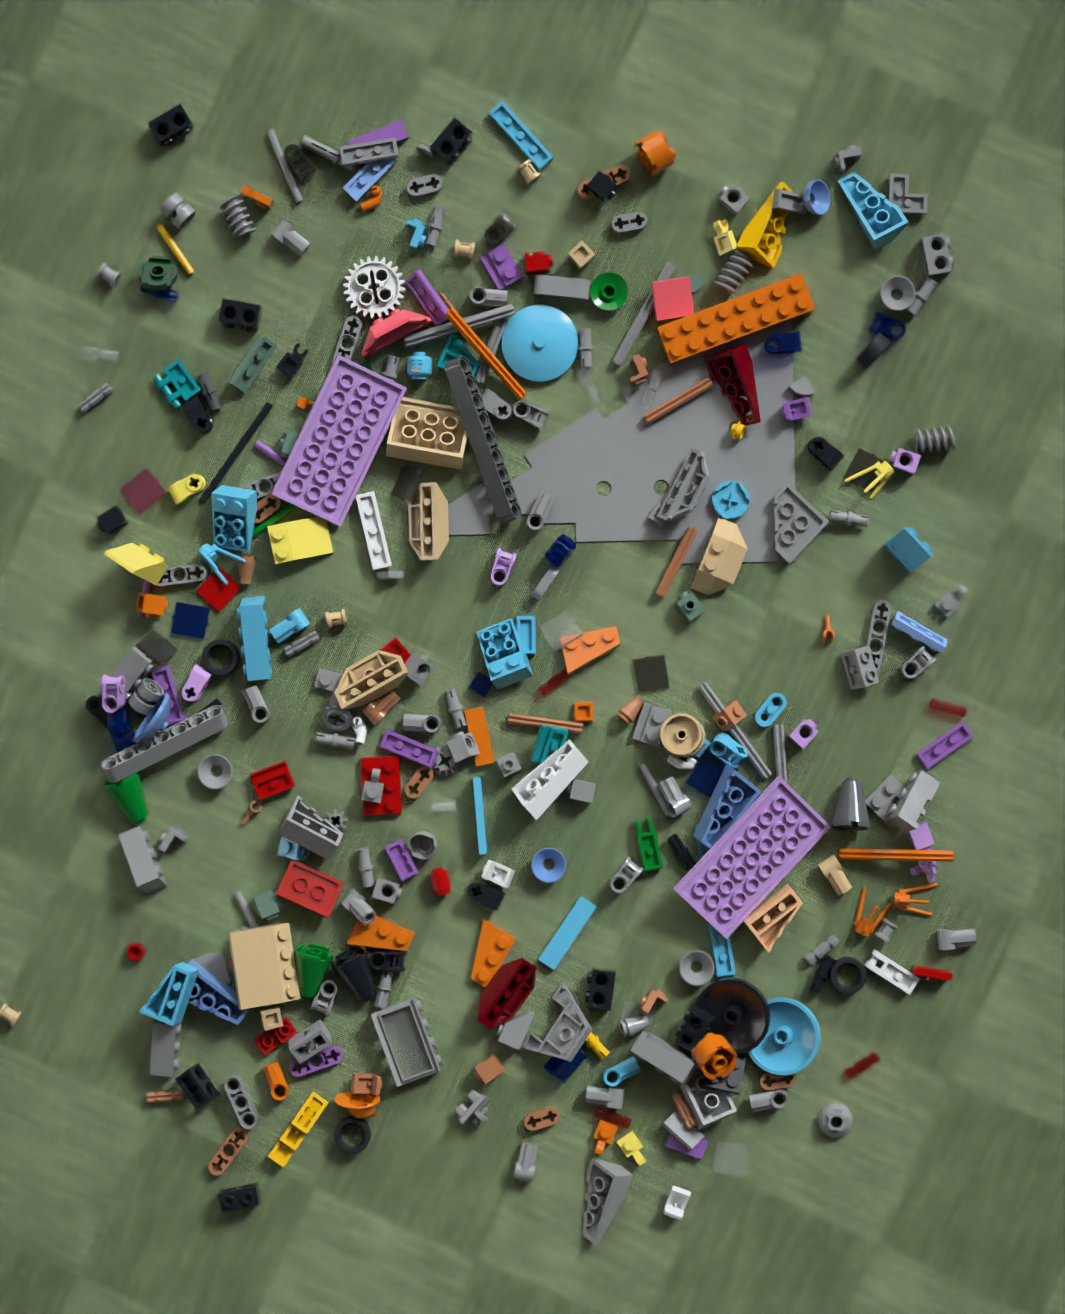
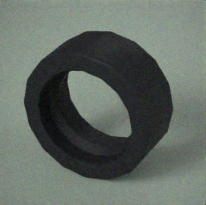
[856,332,891,369]
[202,639,240,676]
[829,957,867,994]
[334,1116,371,1154]

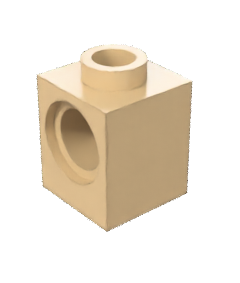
[568,241,595,270]
[257,1004,283,1031]

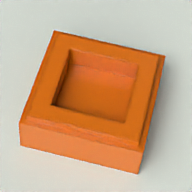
[574,702,594,722]

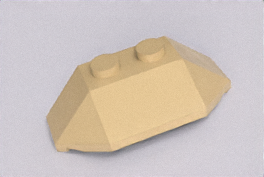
[408,482,449,560]
[691,517,748,595]
[334,650,408,710]

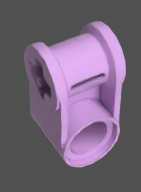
[491,548,517,586]
[182,664,213,702]
[101,675,126,713]

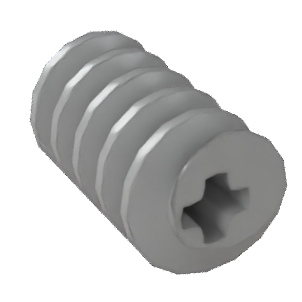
[220,195,257,238]
[714,250,753,293]
[913,426,955,454]

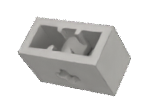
[288,1020,332,1064]

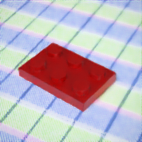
[361,756,402,815]
[275,859,344,918]

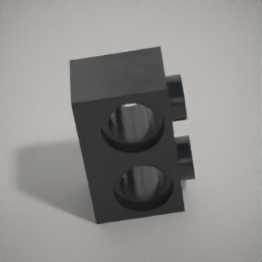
[148,104,194,146]
[430,117,473,164]
[219,298,262,332]
[584,967,616,1011]
[675,1006,716,1052]
[175,1063,220,1111]
[218,1182,262,1213]

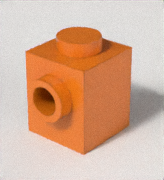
[135,592,168,618]

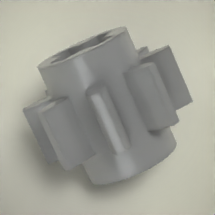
[327,808,349,830]

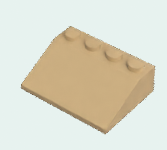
[386,397,468,470]
[228,923,300,1010]

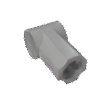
[271,219,311,257]
[469,287,507,307]
[527,493,555,532]
[242,685,271,723]
[403,714,442,733]
[657,777,691,818]
[341,888,376,925]
[937,928,976,950]
[585,1085,624,1109]
[749,1088,788,1112]
[513,1142,538,1183]

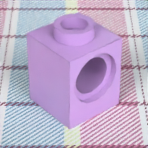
[889,448,921,475]
[788,718,819,749]
[908,821,935,850]

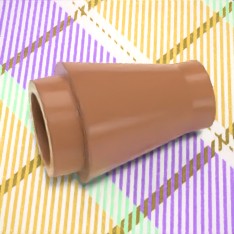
[237,555,256,584]
[617,696,644,725]

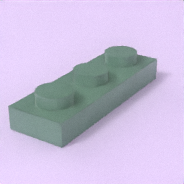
[229,334,277,393]

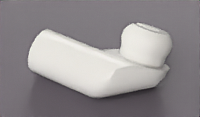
[351,717,367,746]
[667,754,697,770]

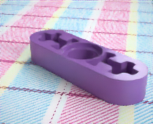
[289,1046,343,1077]

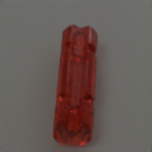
[538,668,573,695]
[929,698,967,717]
[845,1052,880,1079]
[594,1106,632,1129]

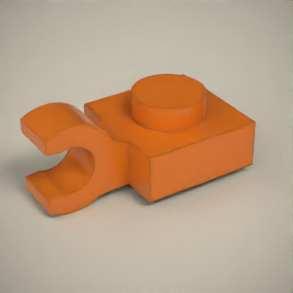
[593,1119,618,1155]

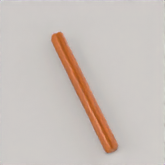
[445,308,526,399]
[839,848,954,862]

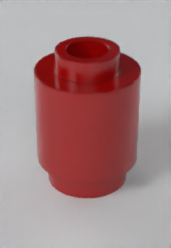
[429,867,452,896]

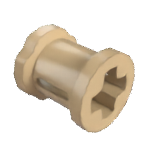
[516,159,541,185]
[454,240,475,259]
[325,609,348,629]
[0,1003,22,1027]

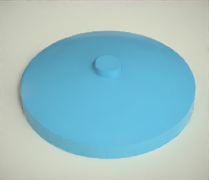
[502,305,578,382]
[748,997,821,1075]

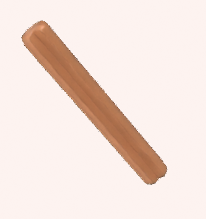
[644,378,713,424]
[656,527,697,598]
[508,713,583,733]

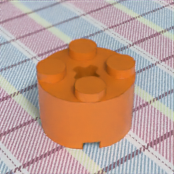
[634,131,677,176]
[691,1033,737,1080]

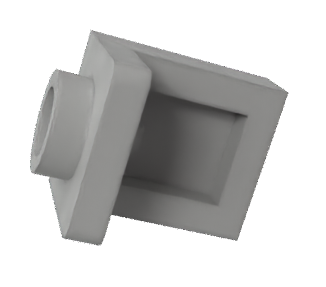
[834,145,862,173]
[158,827,189,852]

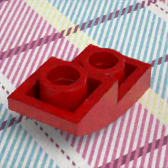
[253,1017,297,1056]

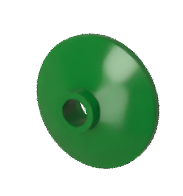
[590,272,628,311]

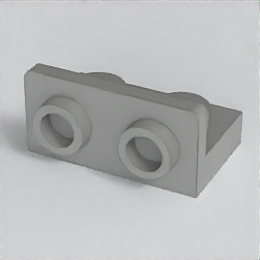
[840,646,879,690]

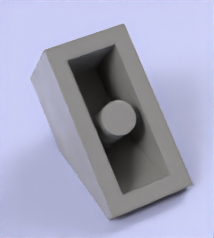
[496,1011,534,1050]

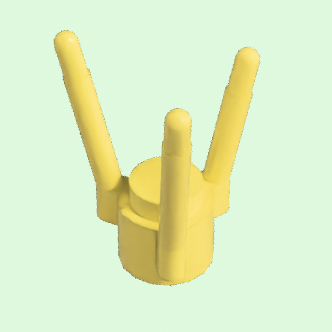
[845,461,895,499]

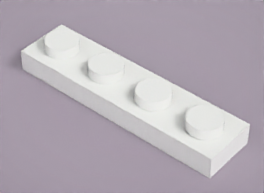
[356,491,392,570]

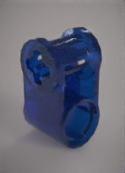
[867,311,906,340]
[764,331,802,354]

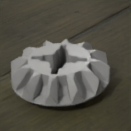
[322,704,352,731]
[432,745,461,776]

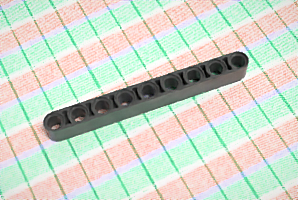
[445,356,521,524]

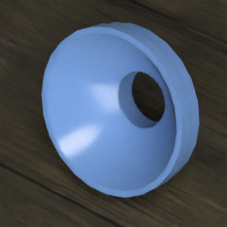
[802,180,831,215]
[531,847,566,883]

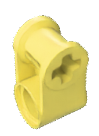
[167,474,206,505]

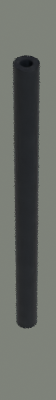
[202,402,273,500]

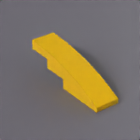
[268,1092,328,1168]

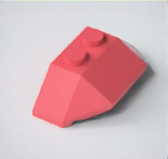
[362,309,432,358]

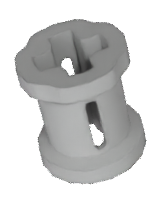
[96,262,121,287]
[874,918,898,943]

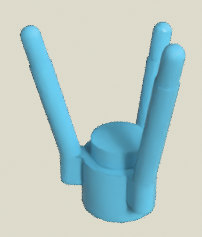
[198,544,246,585]

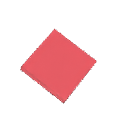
[651,276,694,321]

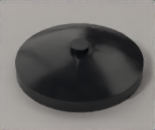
[694,978,771,1054]

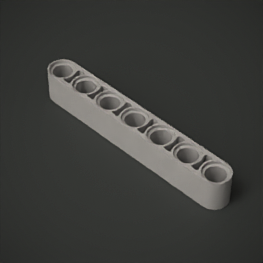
[101,705,228,783]

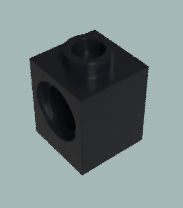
[587,171,617,203]
[96,505,128,534]

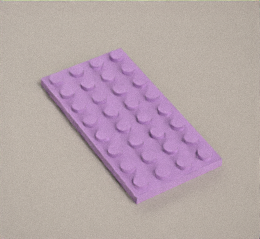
[271,354,407,527]
[673,776,831,939]

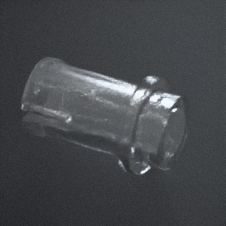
[432,800,456,815]

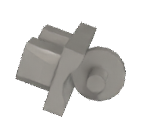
[455,1090,490,1125]

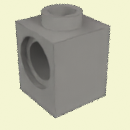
[719,184,750,215]
[405,652,435,686]
[447,731,480,763]
[496,751,522,777]
[567,779,596,803]
[372,877,402,904]

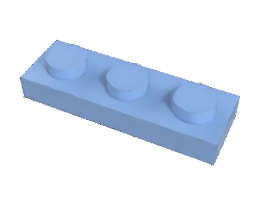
[343,158,397,202]
[892,611,947,653]

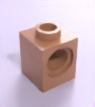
[474,1053,505,1084]

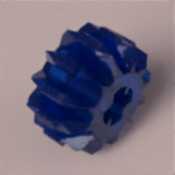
[545,534,576,567]

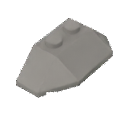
[657,448,710,521]

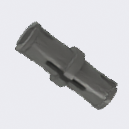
[196,372,222,412]

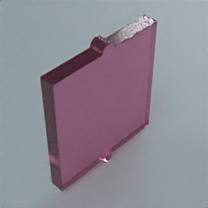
[121,468,167,513]

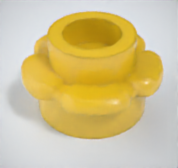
[730,421,746,440]

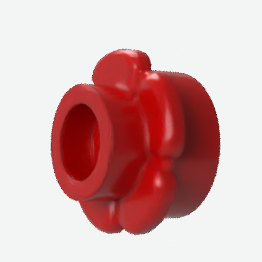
[127,942,146,961]

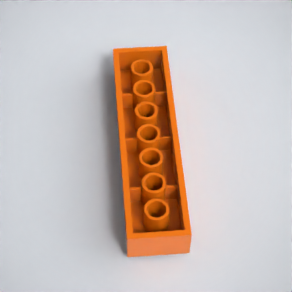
[657,273,815,365]

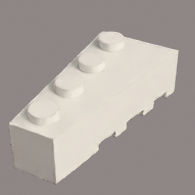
[511,739,588,820]

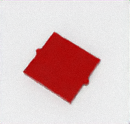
[196,566,242,612]

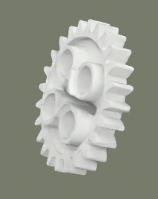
[343,256,406,319]

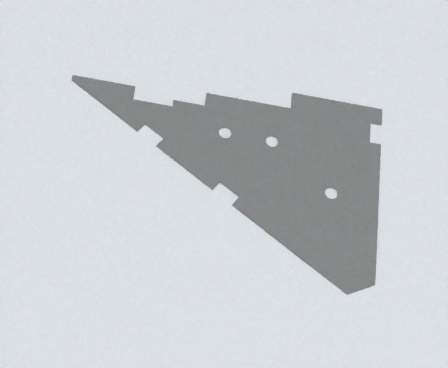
[448,320,797,564]

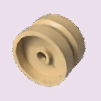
[660,713,706,758]

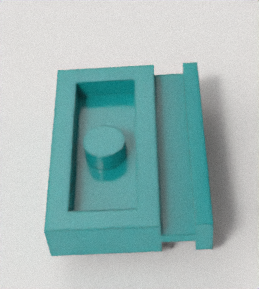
[530,724,569,764]

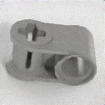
[481,388,513,422]
[512,401,550,430]
[899,645,936,679]
[610,856,644,893]
[310,978,339,1017]

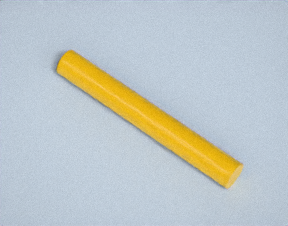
[156,224,195,276]

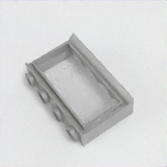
[371,997,443,1087]

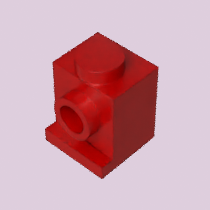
[525,251,553,274]

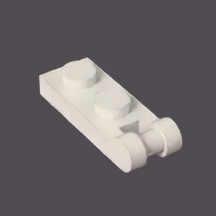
[864,949,920,995]

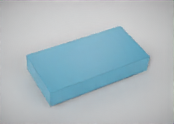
[516,616,536,654]

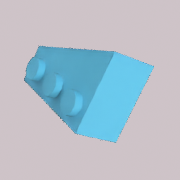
[139,962,199,1026]

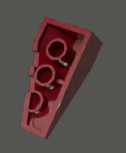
[704,344,761,426]

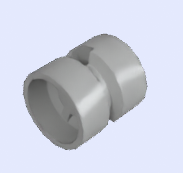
[159,193,196,230]
[128,678,164,715]

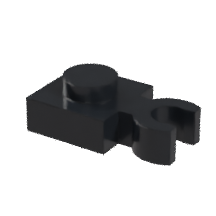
[276,343,309,379]

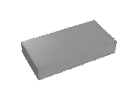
[772,189,806,215]
[663,1110,705,1151]

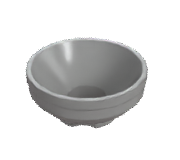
[880,276,916,311]
[198,754,233,789]
[679,950,715,986]
[818,1102,853,1138]

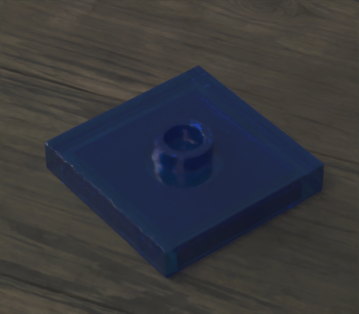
[686,750,738,798]

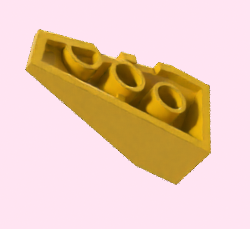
[736,182,793,268]

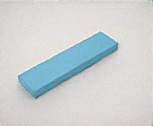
[488,101,554,171]
[473,777,487,855]
[538,896,597,970]

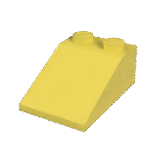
[267,516,333,565]
[104,543,169,585]

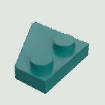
[437,333,480,376]

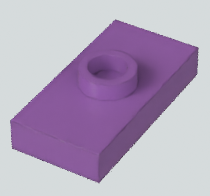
[384,839,419,882]
[665,1132,708,1159]

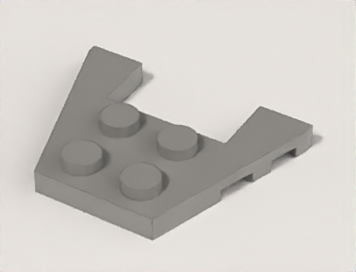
[521,984,592,1062]

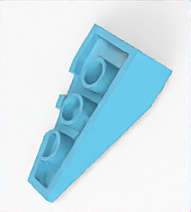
[837,172,908,250]

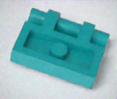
[153,359,202,409]

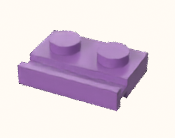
[480,244,523,290]

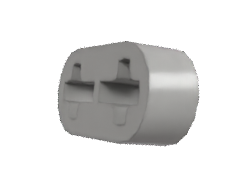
[407,174,443,197]
[611,212,647,233]
[531,566,559,601]

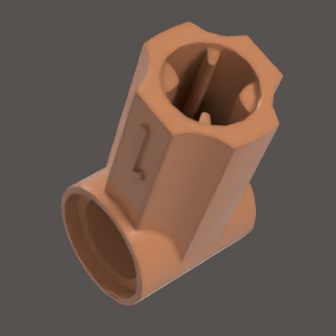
[362,690,401,725]

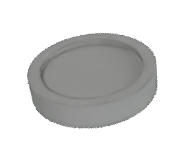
[416,144,435,157]

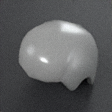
[407,831,438,860]

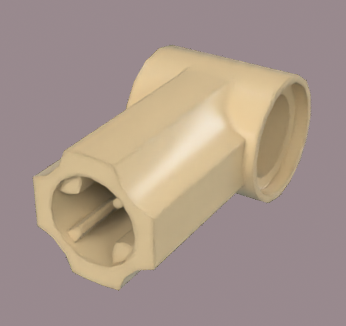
[818,855,852,896]

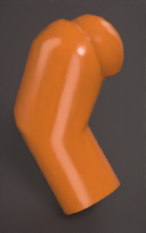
[360,186,383,212]

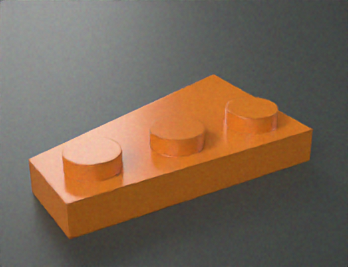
[560,626,621,675]
[347,915,415,951]
[471,919,516,987]

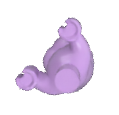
[910,849,937,882]

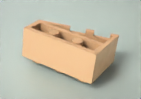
[744,884,803,953]

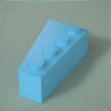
[236,596,272,681]

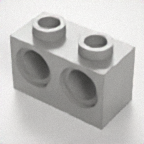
[920,233,954,278]

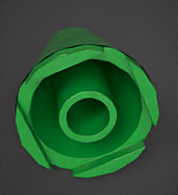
[103,772,149,825]
[295,944,334,999]

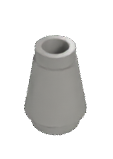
[620,1016,650,1037]

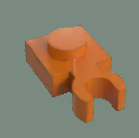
[240,185,274,209]

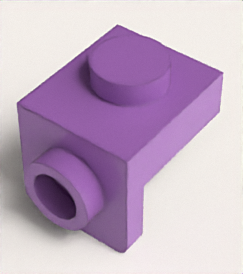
[781,397,813,421]

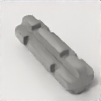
[78,383,113,413]
[284,631,320,657]
[804,935,839,964]

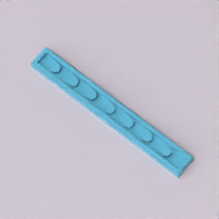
[694,825,736,978]

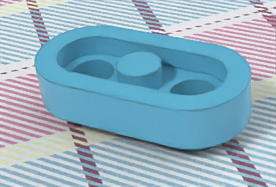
[755,693,787,727]

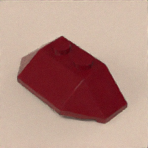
[477,958,537,1029]

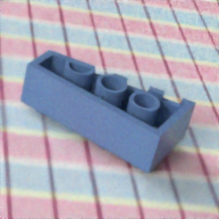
[693,764,762,848]
[188,959,251,1025]

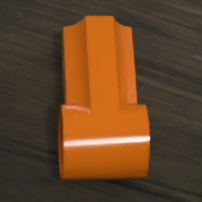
[263,1061,290,1101]

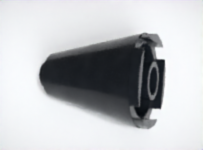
[331,946,376,1002]

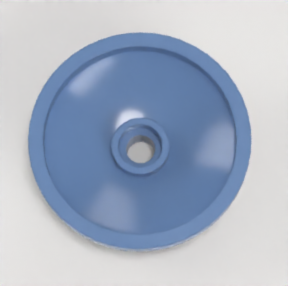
[133,693,170,743]

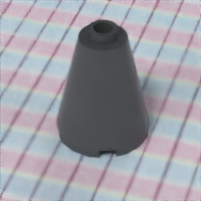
[832,778,870,831]

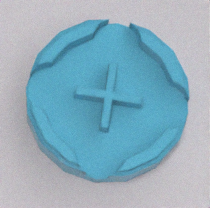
[711,481,750,519]

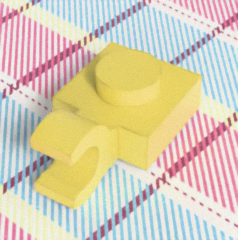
[713,219,738,256]
[616,1130,646,1166]

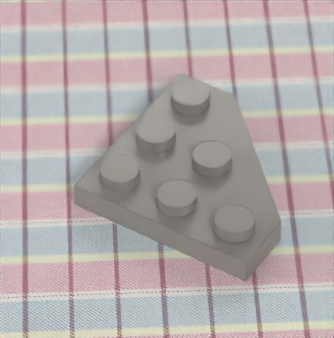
[774,482,829,564]

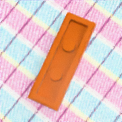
[464,706,495,767]

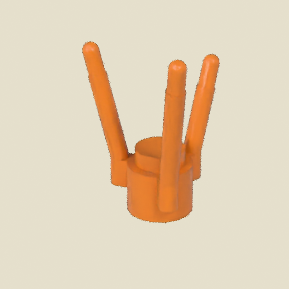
[894,883,938,916]
[854,887,891,937]

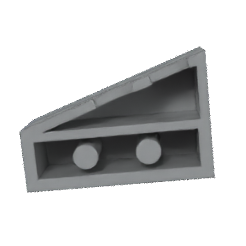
[99,639,162,704]
[150,1019,182,1077]
[631,1031,698,1085]

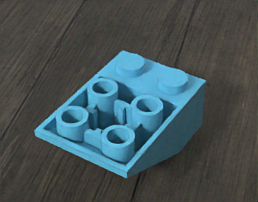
[211,485,257,552]
[883,526,933,573]
[477,618,533,689]

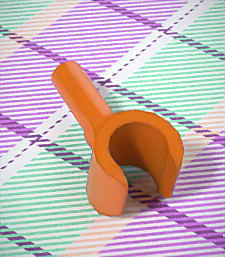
[296,397,314,410]
[822,615,835,643]

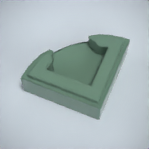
[685,275,705,293]

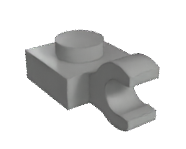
[934,585,967,617]
[361,768,384,803]

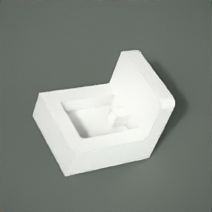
[481,860,515,888]
[664,1185,691,1220]

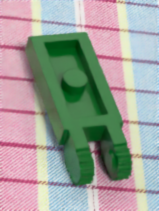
[635,816,664,872]

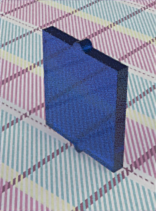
[171,602,210,639]

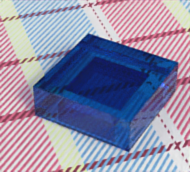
[468,671,493,698]

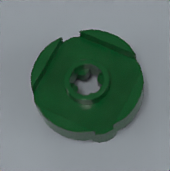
[138,256,177,291]

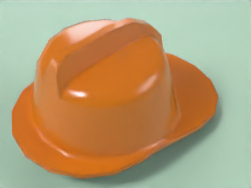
[334,1092,381,1118]

